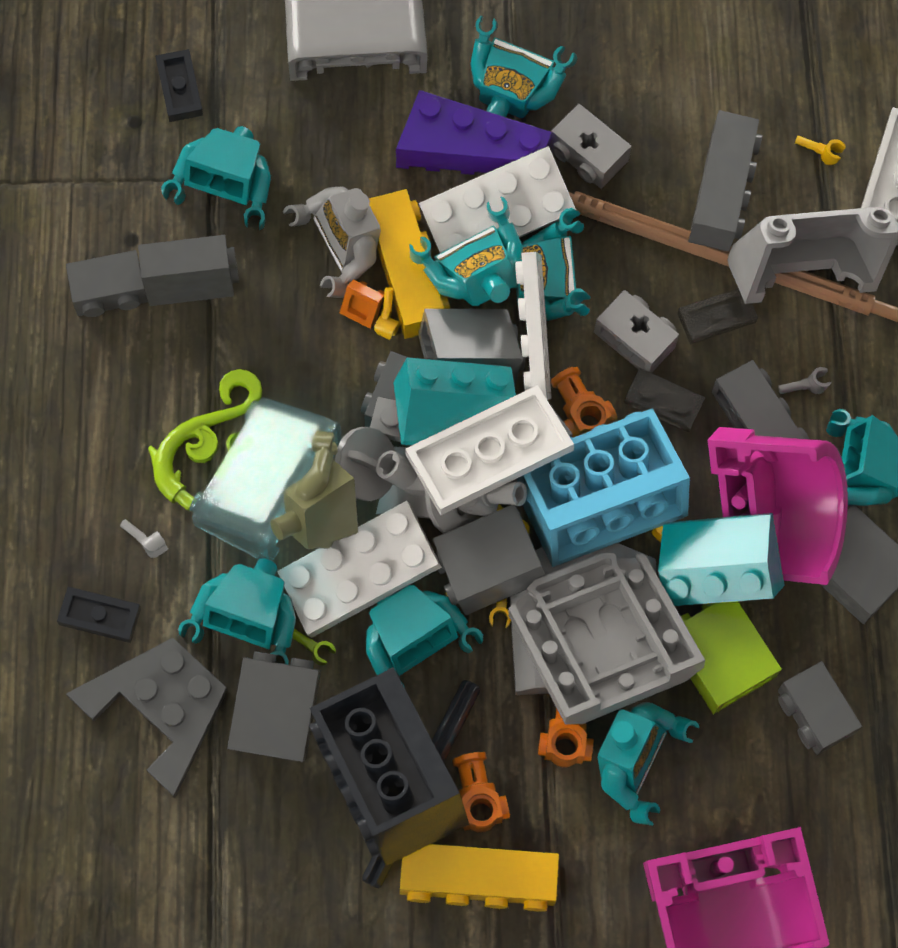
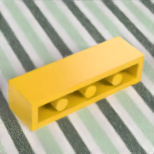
[369,189,450,339]
[400,844,559,911]

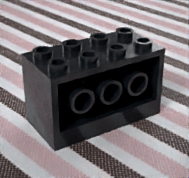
[309,667,469,866]

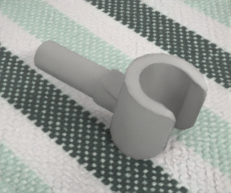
[778,367,832,394]
[120,519,168,558]

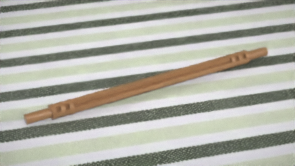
[569,191,898,322]

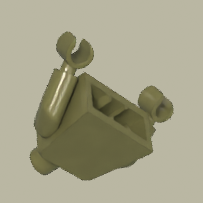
[270,430,358,549]

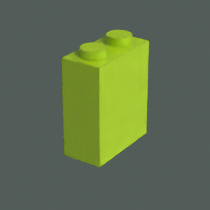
[680,601,782,715]

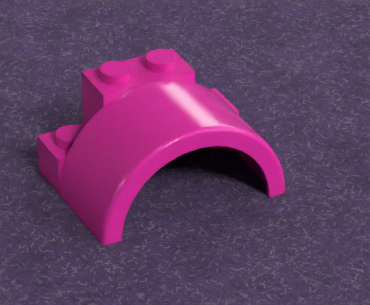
[708,427,848,585]
[643,827,829,948]

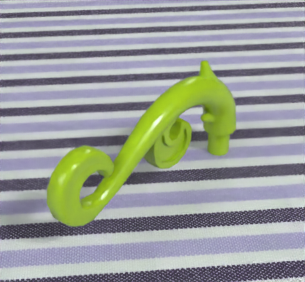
[148,369,262,511]

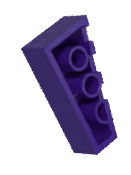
[396,90,552,175]

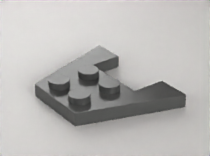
[66,638,228,798]

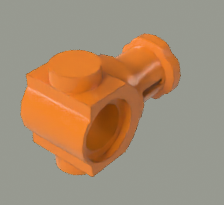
[550,367,617,437]
[538,708,594,767]
[452,752,510,832]

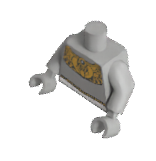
[283,187,381,298]

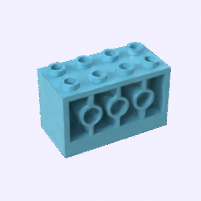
[517,408,690,567]

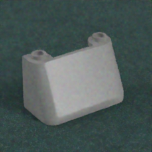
[285,0,428,81]
[727,207,898,304]

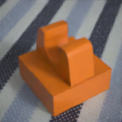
[339,279,384,329]

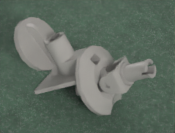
[335,427,527,534]

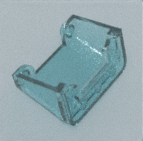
[189,397,341,561]

